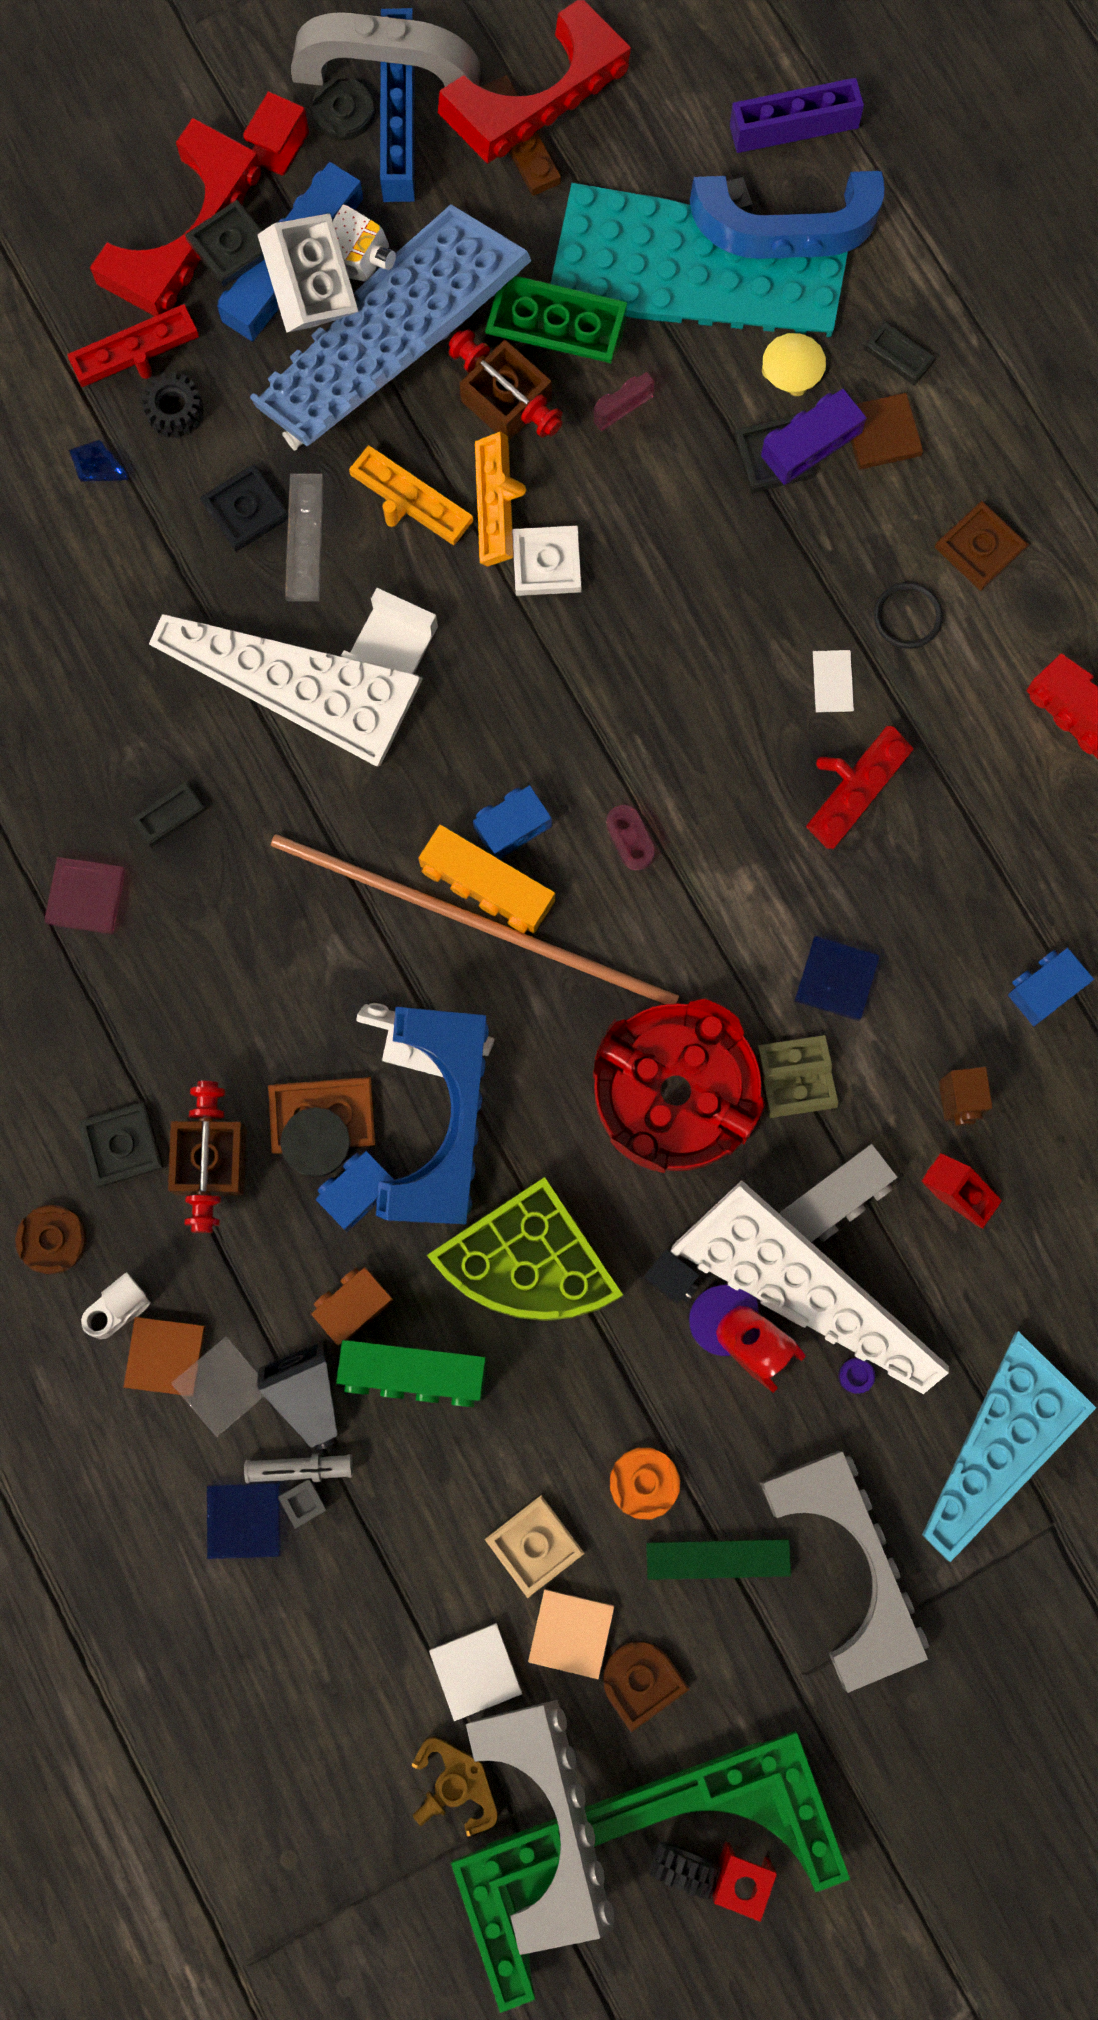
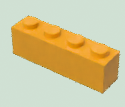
[418,825,555,934]

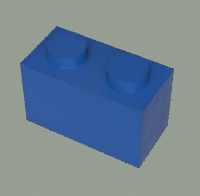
[473,785,552,860]
[1008,948,1094,1026]
[315,1151,394,1232]

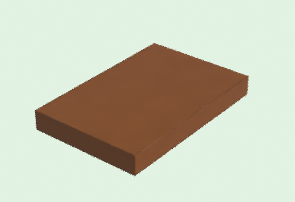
[268,1077,376,1154]

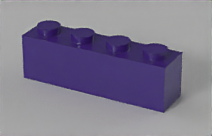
[730,78,864,153]

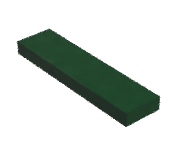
[646,1539,791,1580]

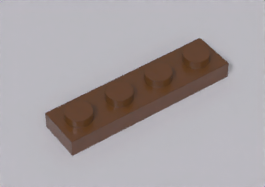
[480,75,561,196]

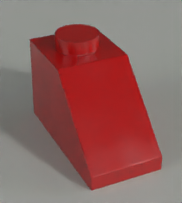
[921,1153,1002,1229]

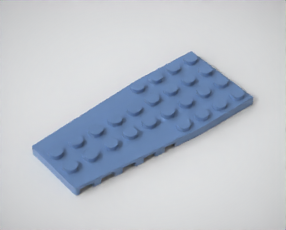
[250,204,531,446]

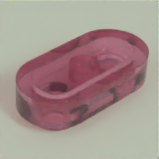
[606,805,654,870]

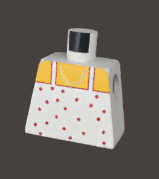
[332,204,396,281]

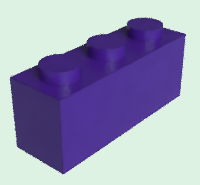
[761,389,866,485]

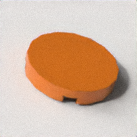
[610,1448,680,1519]

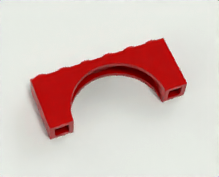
[438,0,631,164]
[90,118,261,316]

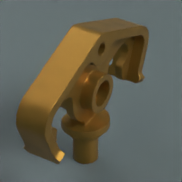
[412,1736,497,1837]

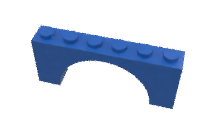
[376,1007,489,1224]

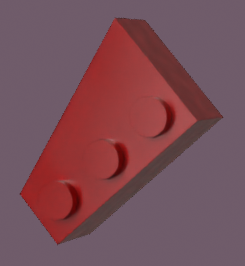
[1026,653,1098,759]

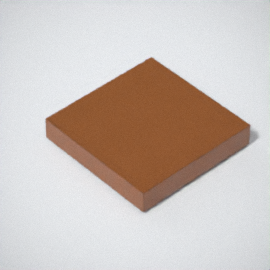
[123,1317,206,1397]

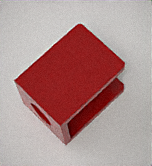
[243,91,309,176]
[712,1841,777,1922]

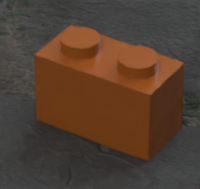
[311,1267,394,1347]

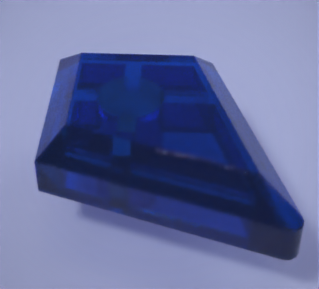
[69,440,129,482]

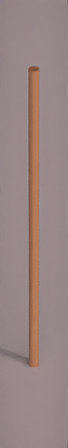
[271,834,679,1004]

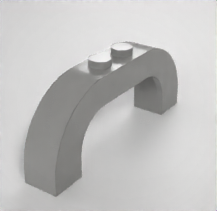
[291,13,481,87]

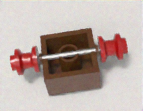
[449,329,563,441]
[168,1081,247,1233]

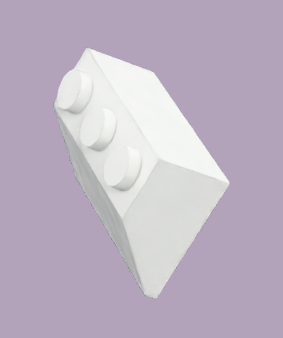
[258,213,359,333]

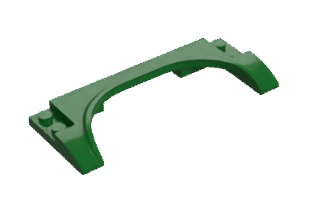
[451,1731,850,2013]

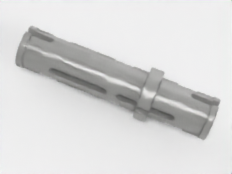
[244,1453,353,1483]

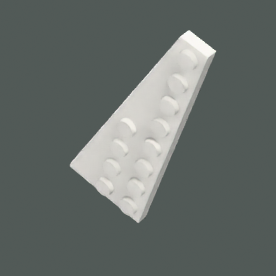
[149,614,423,767]
[670,1180,949,1394]

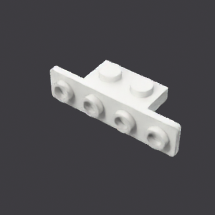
[356,1003,494,1077]

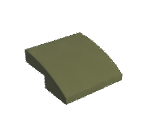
[758,1035,838,1118]

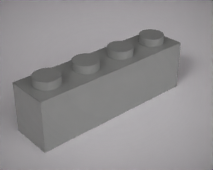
[779,1144,897,1242]

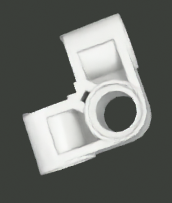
[81,1272,151,1339]

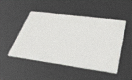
[813,650,854,712]

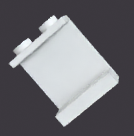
[341,588,438,674]

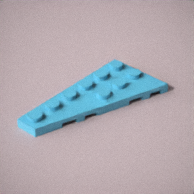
[922,1331,1096,1562]

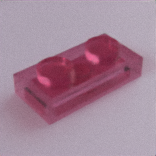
[594,372,654,431]

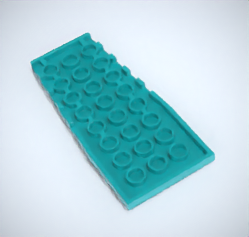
[551,183,848,337]

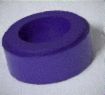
[838,1358,875,1394]

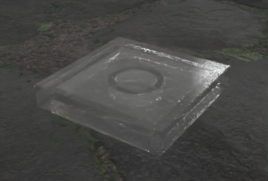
[171,1337,264,1437]

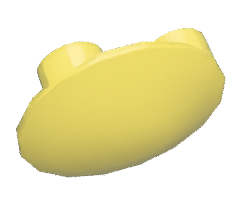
[762,333,826,396]

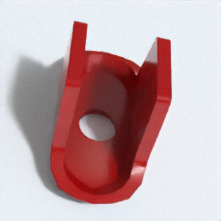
[716,1306,806,1393]

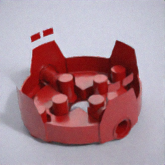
[593,999,765,1173]

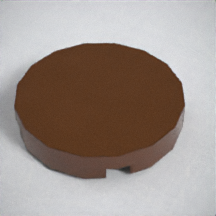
[15,1205,87,1275]

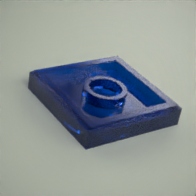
[794,936,880,1021]
[207,1483,280,1559]

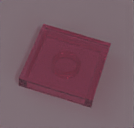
[44,857,125,934]

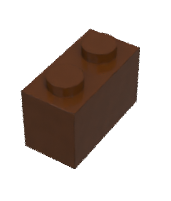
[939,1067,992,1126]

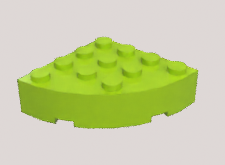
[427,1177,623,1321]

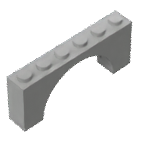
[760,1451,929,1693]
[466,1700,614,1955]

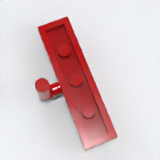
[67,304,199,387]
[806,726,913,849]

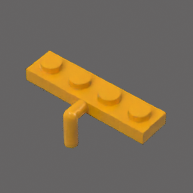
[475,432,526,567]
[349,445,473,546]

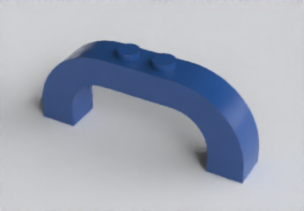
[690,171,885,259]

